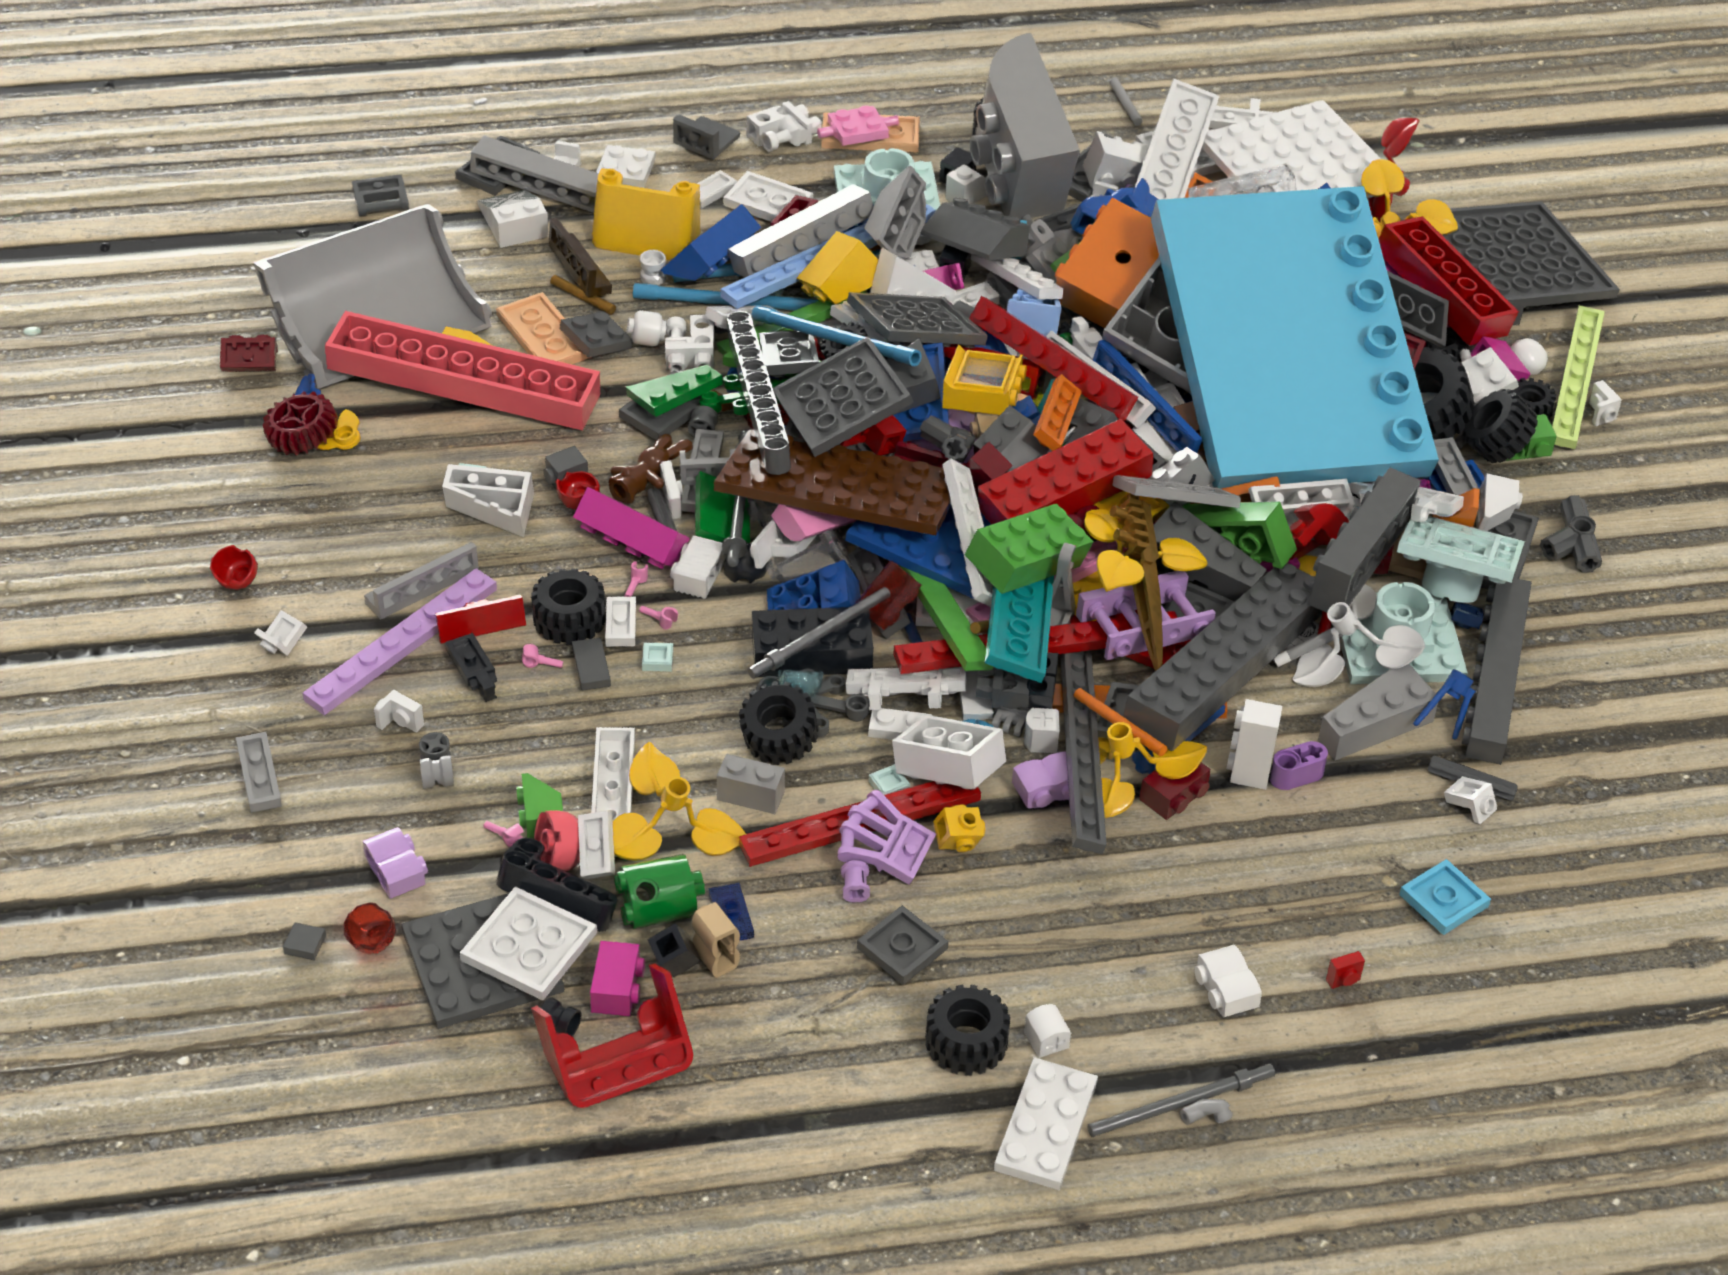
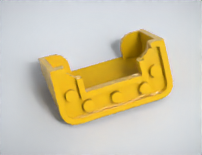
[592,168,701,261]

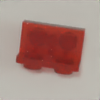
[855,561,922,630]

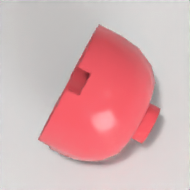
[534,810,580,872]

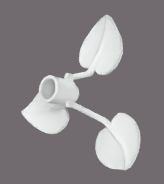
[1292,584,1425,687]

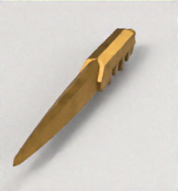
[1110,493,1163,671]

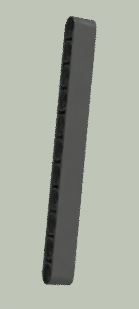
[727,311,791,475]

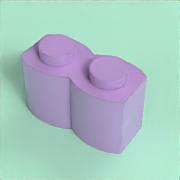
[1012,752,1069,808]
[363,827,428,899]

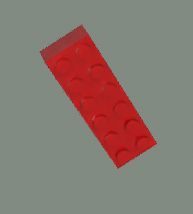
[1378,216,1519,346]
[978,419,1153,525]

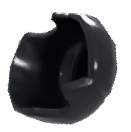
[723,543,770,583]

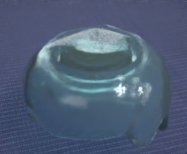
[777,670,823,698]

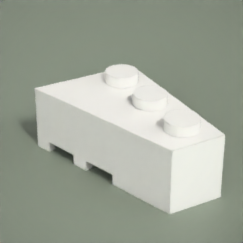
[442,464,534,537]

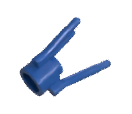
[1413,669,1476,740]

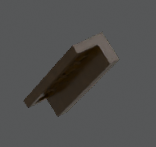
[549,218,612,298]

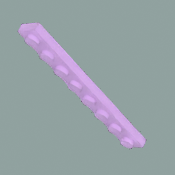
[303,568,497,715]

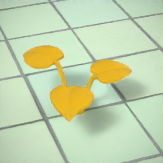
[1361,159,1458,239]
[1084,509,1208,592]
[1098,722,1207,818]
[613,742,746,860]

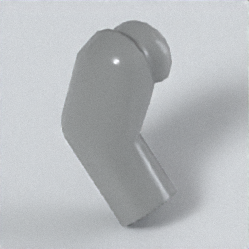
[1180,1099,1233,1125]

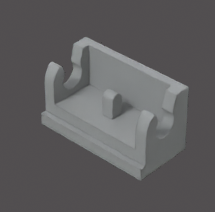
[680,449,735,485]

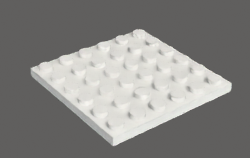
[1202,100,1381,198]

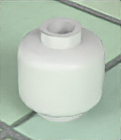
[627,310,666,346]

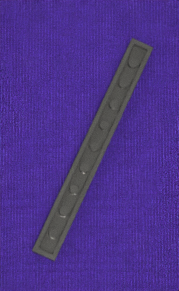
[1060,650,1107,854]

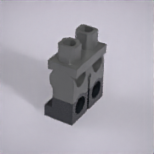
[976,653,1058,709]

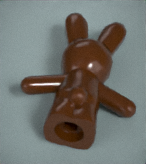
[609,434,693,504]

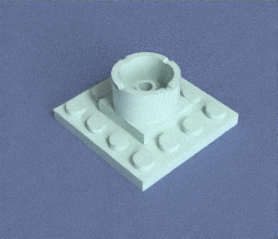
[834,148,940,226]
[1397,516,1525,603]
[1339,582,1468,684]

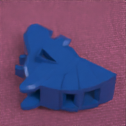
[1070,178,1159,235]

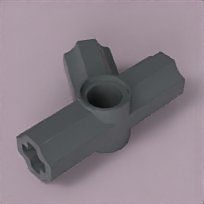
[920,415,976,463]
[1540,495,1602,573]

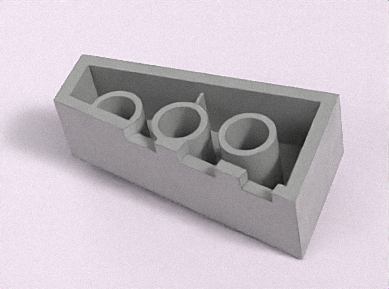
[1318,664,1438,760]

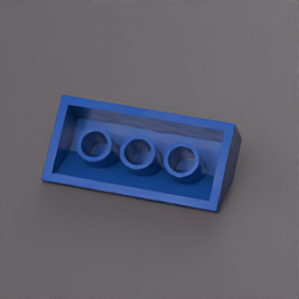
[661,204,761,281]

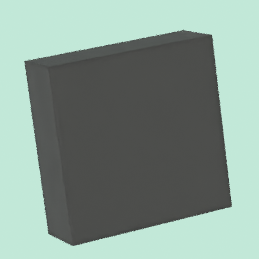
[283,922,326,961]

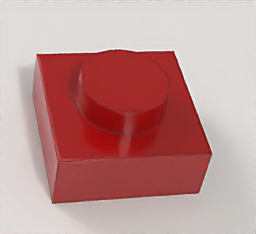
[1326,951,1365,989]

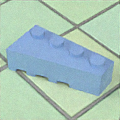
[1007,288,1061,336]

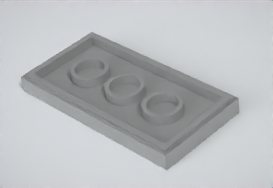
[1112,475,1241,508]

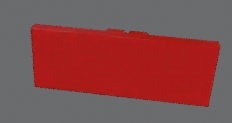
[435,595,526,644]

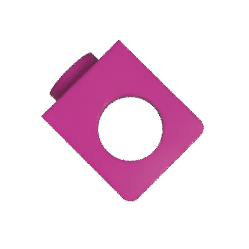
[923,263,964,290]

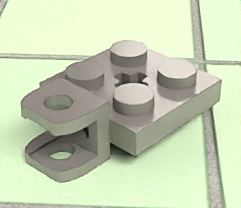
[1026,219,1068,284]

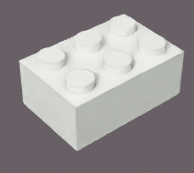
[892,715,1006,789]

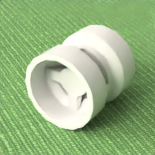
[640,250,666,285]

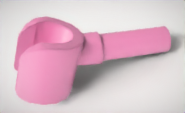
[624,561,648,597]
[639,606,678,630]
[522,644,563,668]
[484,821,524,847]

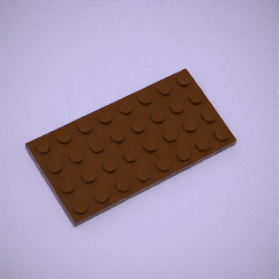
[714,429,951,536]

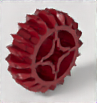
[263,391,338,456]

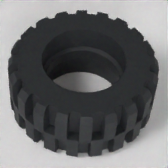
[1414,348,1474,440]

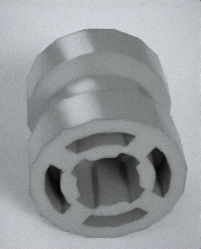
[420,755,454,789]

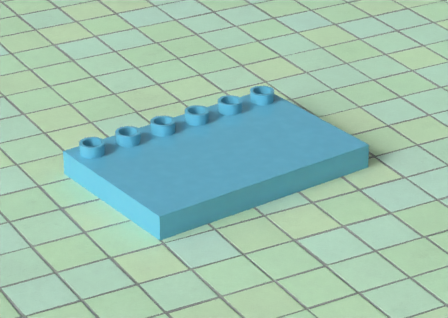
[1151,186,1439,489]

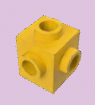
[933,805,985,852]

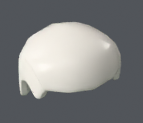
[1510,338,1548,375]

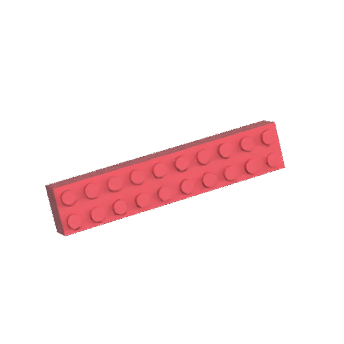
[325,311,600,431]

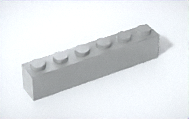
[470,136,599,213]
[727,185,873,277]

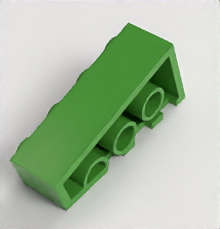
[1182,501,1297,569]

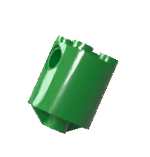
[614,854,705,929]

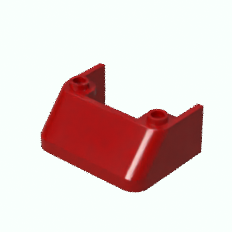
[531,963,693,1108]

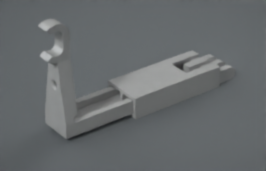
[991,542,1076,737]

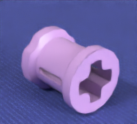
[841,860,870,902]

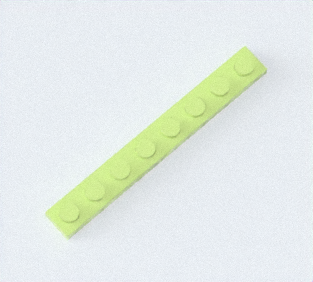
[1552,306,1605,449]

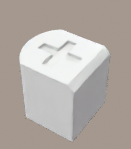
[1024,708,1059,753]
[1024,1004,1071,1058]

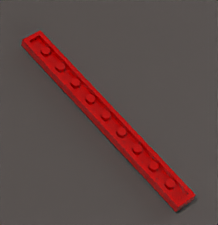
[893,611,1178,674]

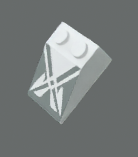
[477,190,549,248]

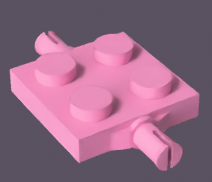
[817,106,899,146]

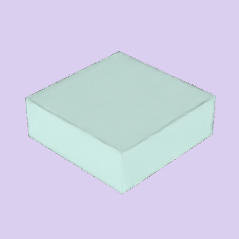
[642,643,673,672]
[869,764,910,795]

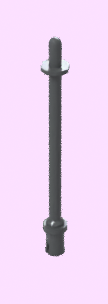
[722,430,748,567]

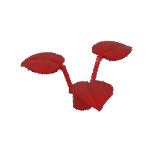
[1367,118,1420,222]

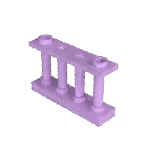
[1076,571,1216,660]

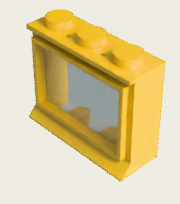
[942,344,1027,415]

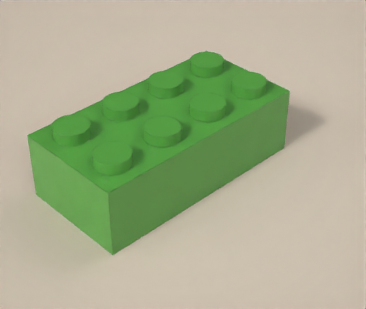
[964,504,1094,594]

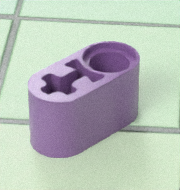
[1270,741,1328,790]

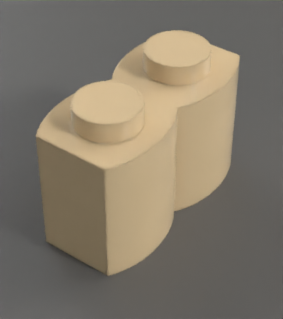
[692,902,740,978]

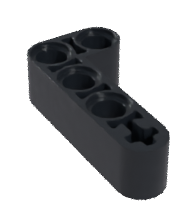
[496,837,618,932]

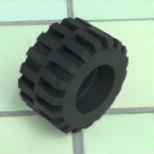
[1462,389,1538,463]
[531,568,606,645]
[739,681,819,765]
[925,985,1010,1076]

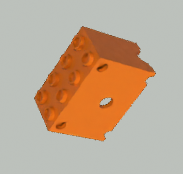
[1055,198,1159,328]

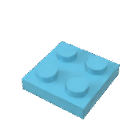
[1399,859,1491,935]

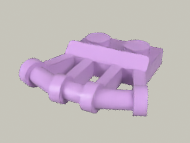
[837,790,936,885]

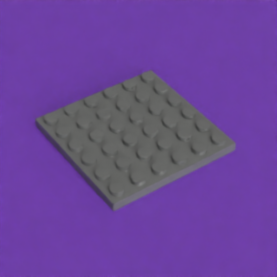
[1442,201,1620,307]

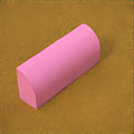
[771,504,856,541]

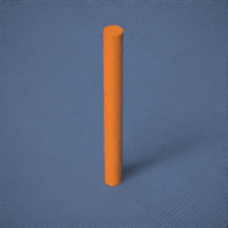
[1074,688,1167,756]

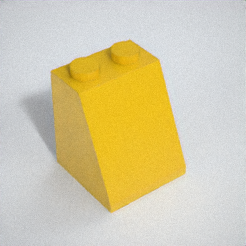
[797,231,879,305]

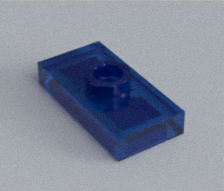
[708,883,754,941]

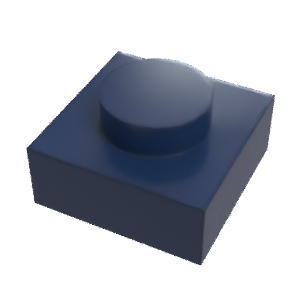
[1451,602,1483,629]

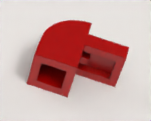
[840,415,907,455]
[1289,503,1349,548]

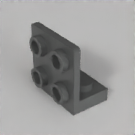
[673,114,740,160]

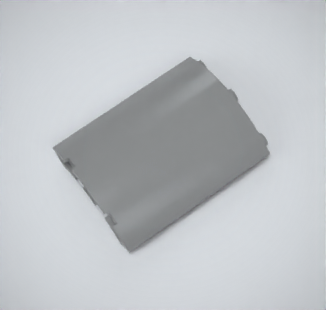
[254,204,492,389]

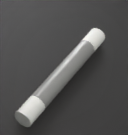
[1274,628,1343,667]

